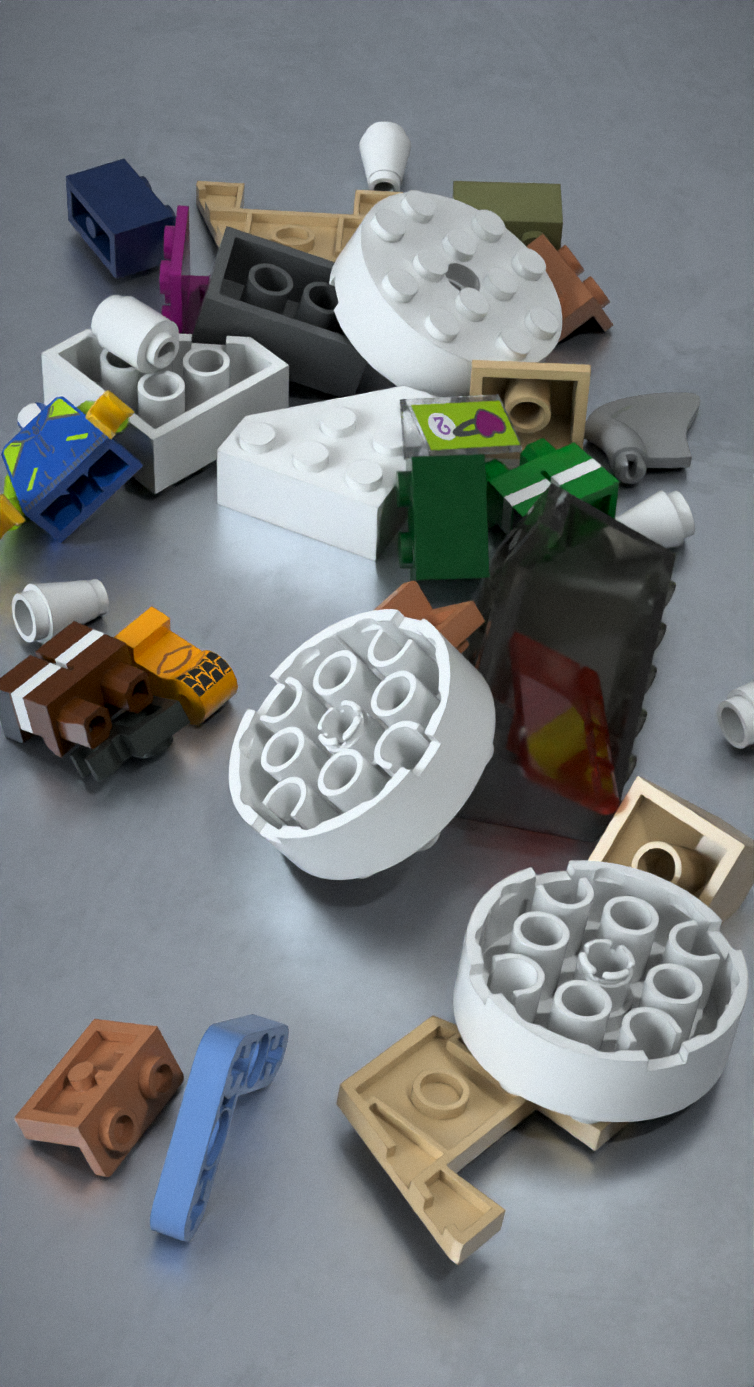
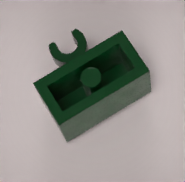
[396,454,490,581]

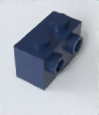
[66,159,176,279]

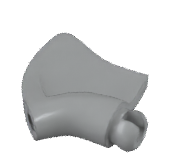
[584,392,701,484]

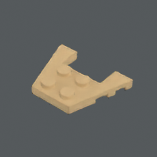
[196,181,403,262]
[336,1015,629,1265]

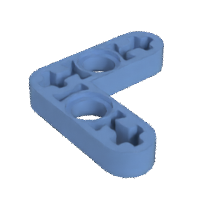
[150,1014,289,1242]

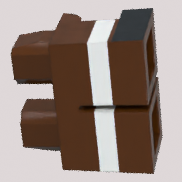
[0,621,154,757]

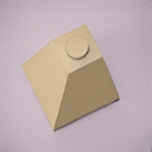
[466,360,591,459]
[588,776,754,925]

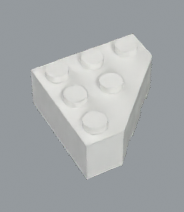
[41,329,289,494]
[217,386,454,562]

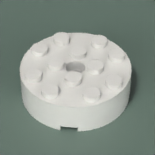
[329,190,562,403]
[229,609,496,880]
[453,860,749,1124]

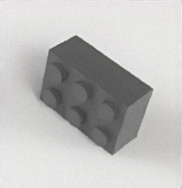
[192,226,367,398]

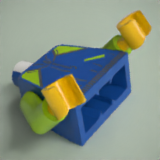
[0,390,143,543]

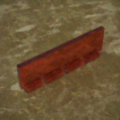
[508,631,619,815]

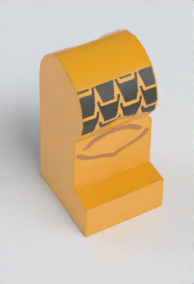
[114,606,238,725]

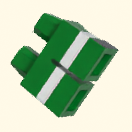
[485,438,619,566]

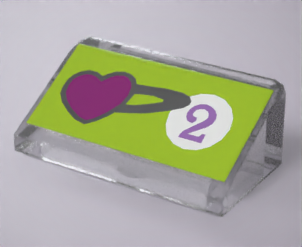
[400,394,522,460]

